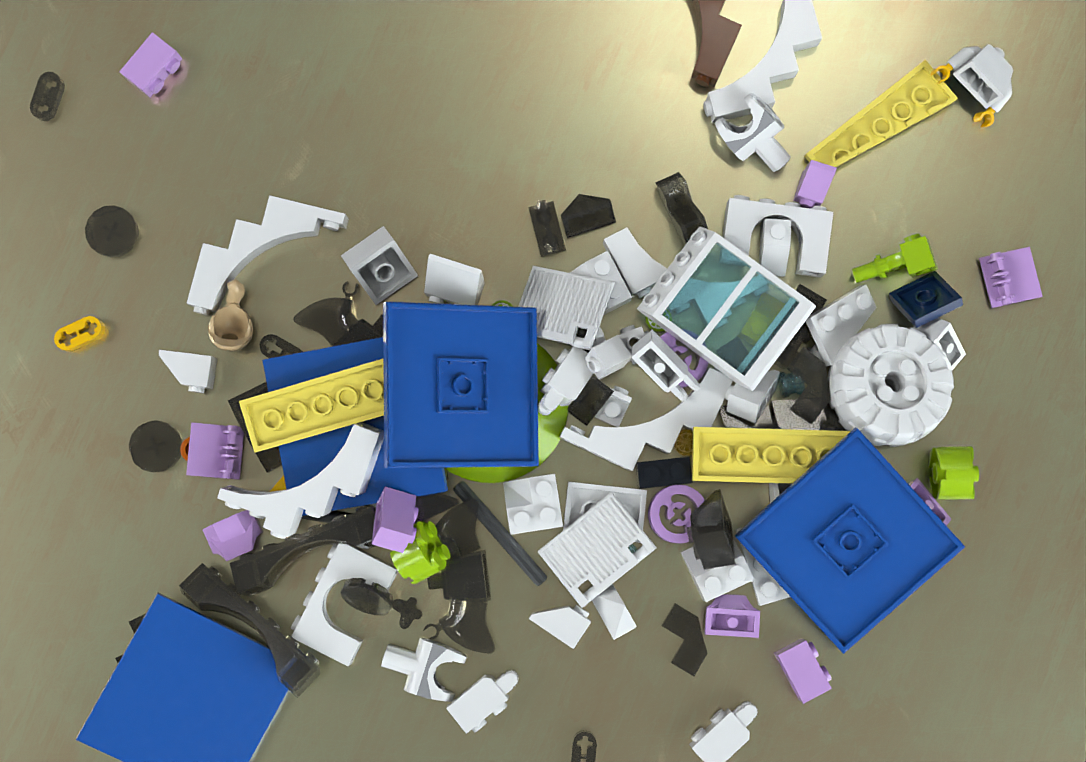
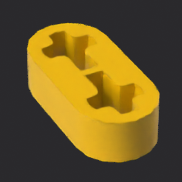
[54,316,105,352]

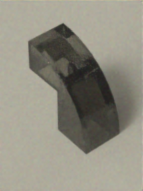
[655,172,708,245]

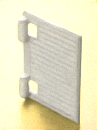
[518,266,615,350]
[537,492,657,608]

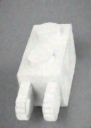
[631,330,700,402]
[538,347,593,416]
[446,670,519,734]
[689,701,758,762]

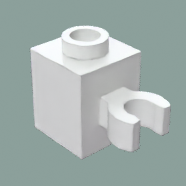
[585,327,631,380]

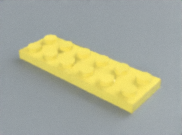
[239,359,384,453]
[692,427,851,483]

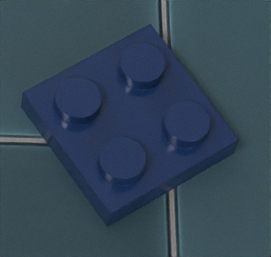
[889,271,963,328]

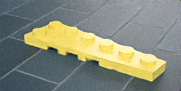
[804,60,958,167]

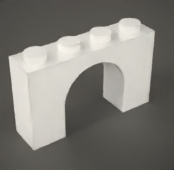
[719,195,833,277]
[291,540,398,666]

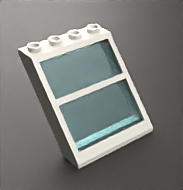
[637,227,816,391]

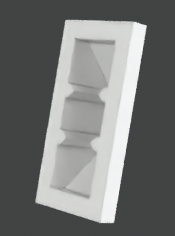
[592,584,637,640]

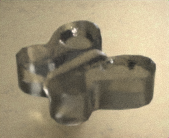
[392,597,423,629]

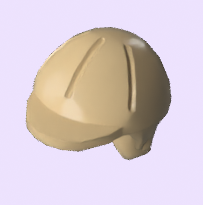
[208,279,253,352]

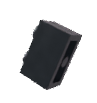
[635,456,693,489]

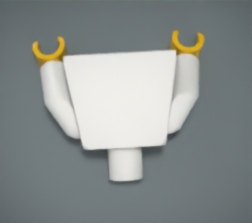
[930,44,1013,127]

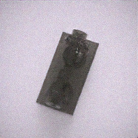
[528,200,566,257]

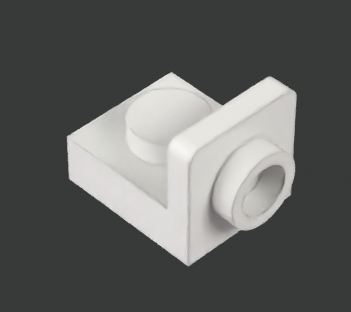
[594,386,632,427]

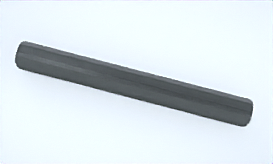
[453,481,547,586]

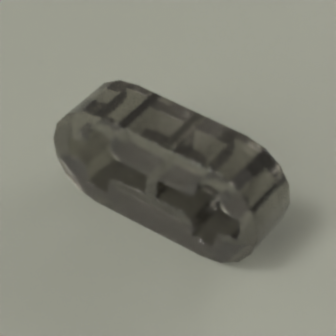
[30,72,65,121]
[259,334,303,358]
[571,730,597,762]

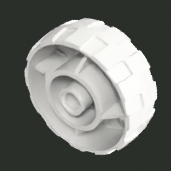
[827,324,954,447]

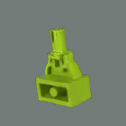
[852,233,938,283]

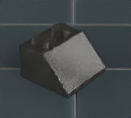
[687,489,736,570]

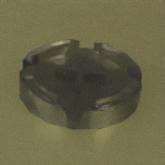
[85,205,139,258]
[129,420,182,473]
[340,578,393,615]

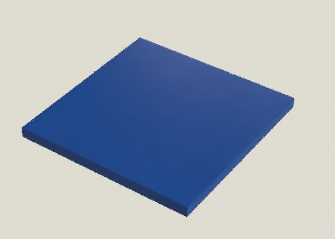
[383,302,539,468]
[262,337,448,516]
[735,427,965,654]
[76,592,302,762]

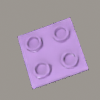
[979,247,1043,308]
[186,422,245,480]

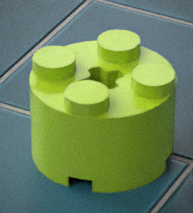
[929,446,979,500]
[390,521,450,584]

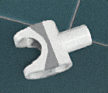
[715,93,791,172]
[381,638,467,702]

